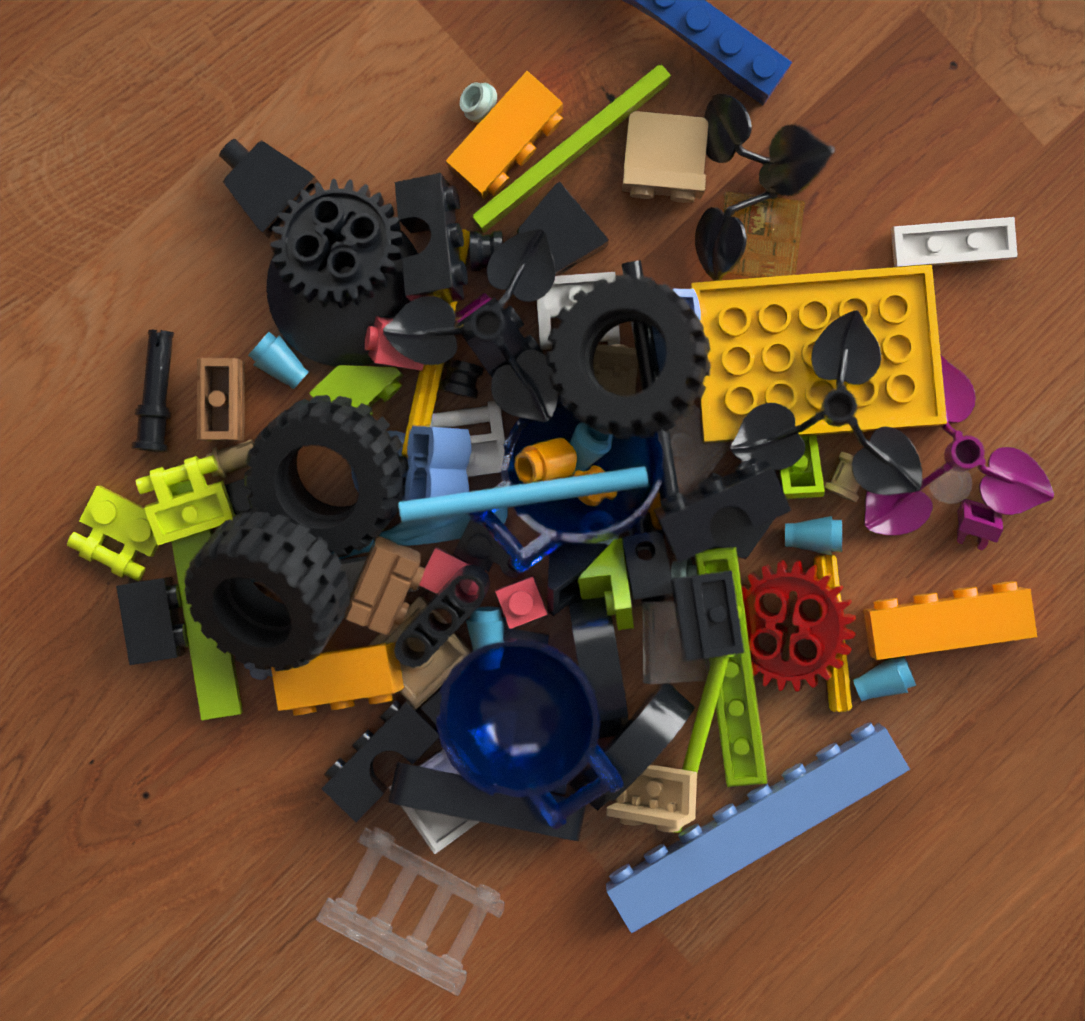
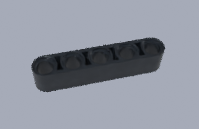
[388,762,587,841]

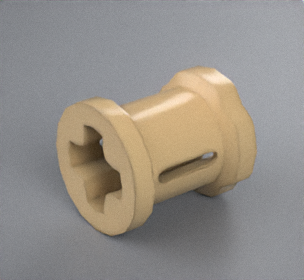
[824,451,860,503]

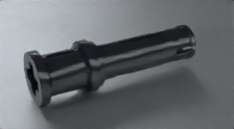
[132,330,174,452]

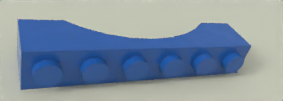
[622,0,792,106]

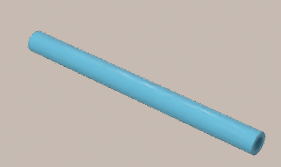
[399,466,648,523]

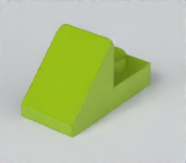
[778,435,825,499]
[578,538,634,630]

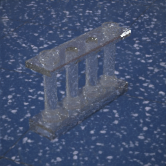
[316,828,505,996]

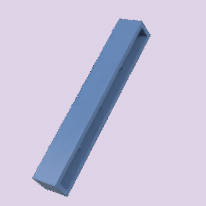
[606,722,910,933]

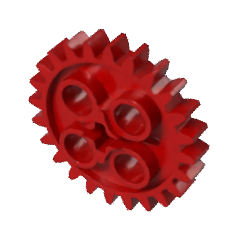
[741,560,856,692]

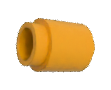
[515,437,577,484]

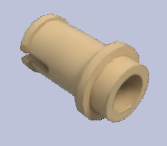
[206,439,255,478]

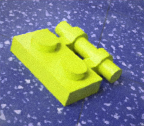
[136,455,235,545]
[67,486,159,581]

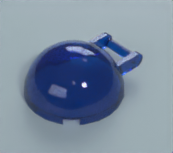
[467,395,664,573]
[436,638,624,830]

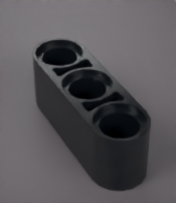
[394,565,490,668]

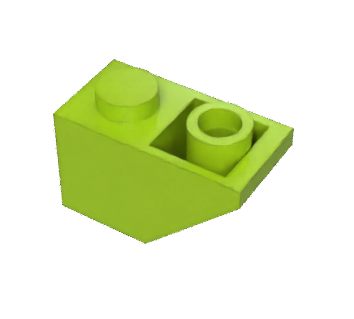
[309,365,404,416]

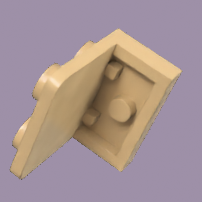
[622,111,709,203]

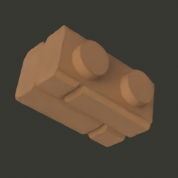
[197,358,245,441]
[344,536,425,635]

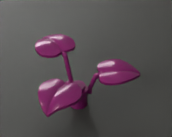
[864,354,1054,536]

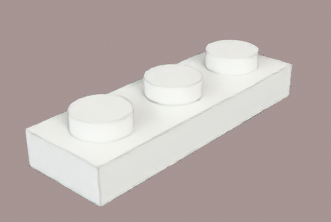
[891,217,1017,267]

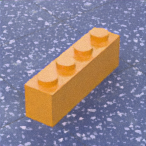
[863,581,1037,660]

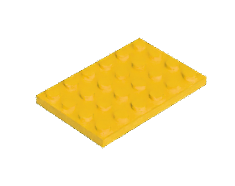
[690,265,947,444]

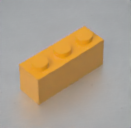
[446,71,563,199]
[271,641,404,716]

